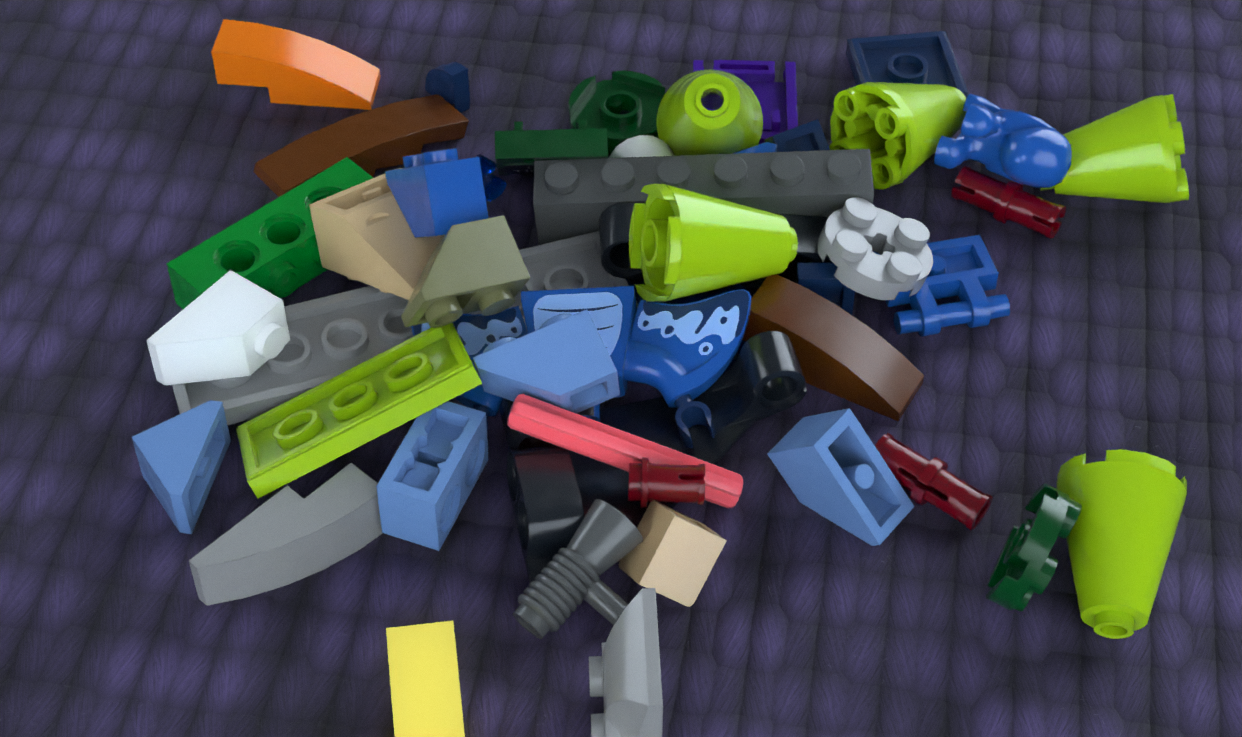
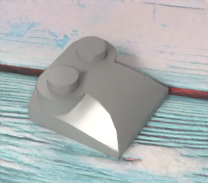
[589,588,663,737]

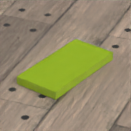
[236,323,482,499]

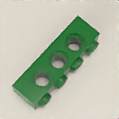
[167,157,374,309]

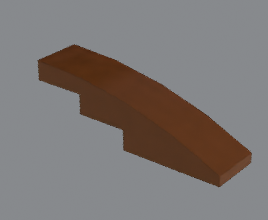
[253,94,469,197]

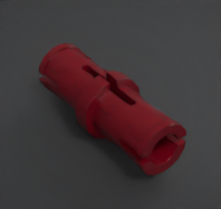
[951,166,1066,239]
[875,433,993,530]

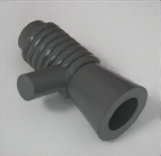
[513,499,643,639]

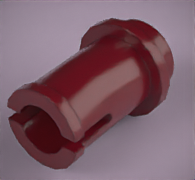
[628,457,705,508]

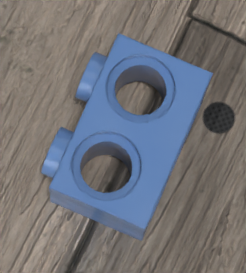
[376,401,489,551]

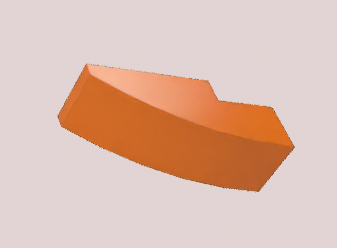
[211,19,381,110]

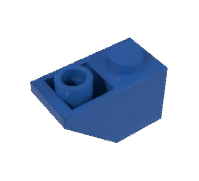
[385,148,489,238]

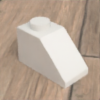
[146,270,290,386]

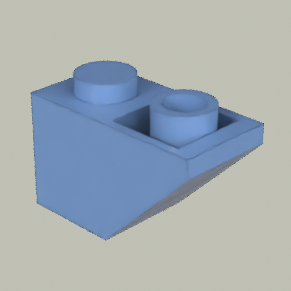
[473,309,620,414]

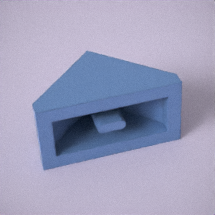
[132,400,231,534]

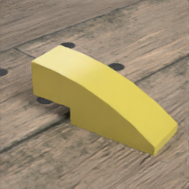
[386,620,465,737]

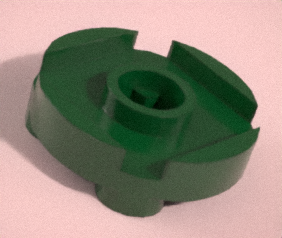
[568,70,665,154]
[986,483,1082,612]

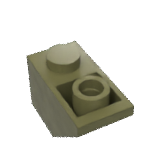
[401,215,531,328]

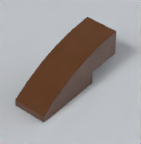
[743,274,924,421]

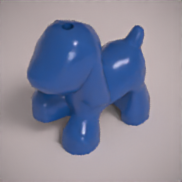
[934,93,1072,188]

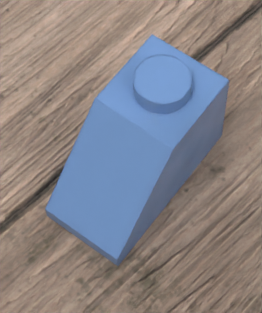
[767,408,915,546]

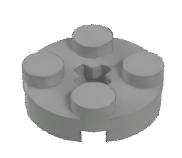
[817,197,933,300]

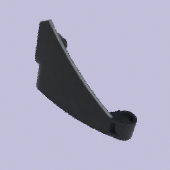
[500,331,807,583]

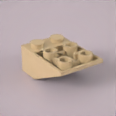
[309,167,445,300]

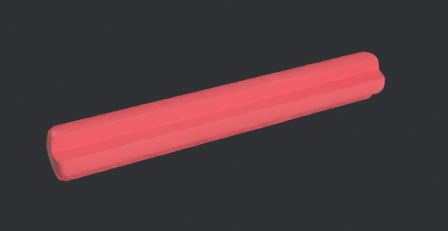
[507,394,743,509]

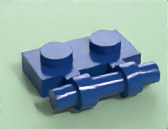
[874,235,1010,337]

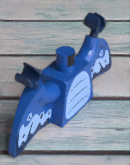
[411,286,751,448]

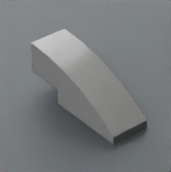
[189,463,382,606]

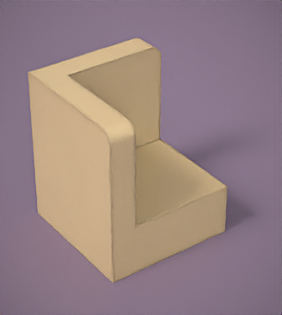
[619,500,727,607]

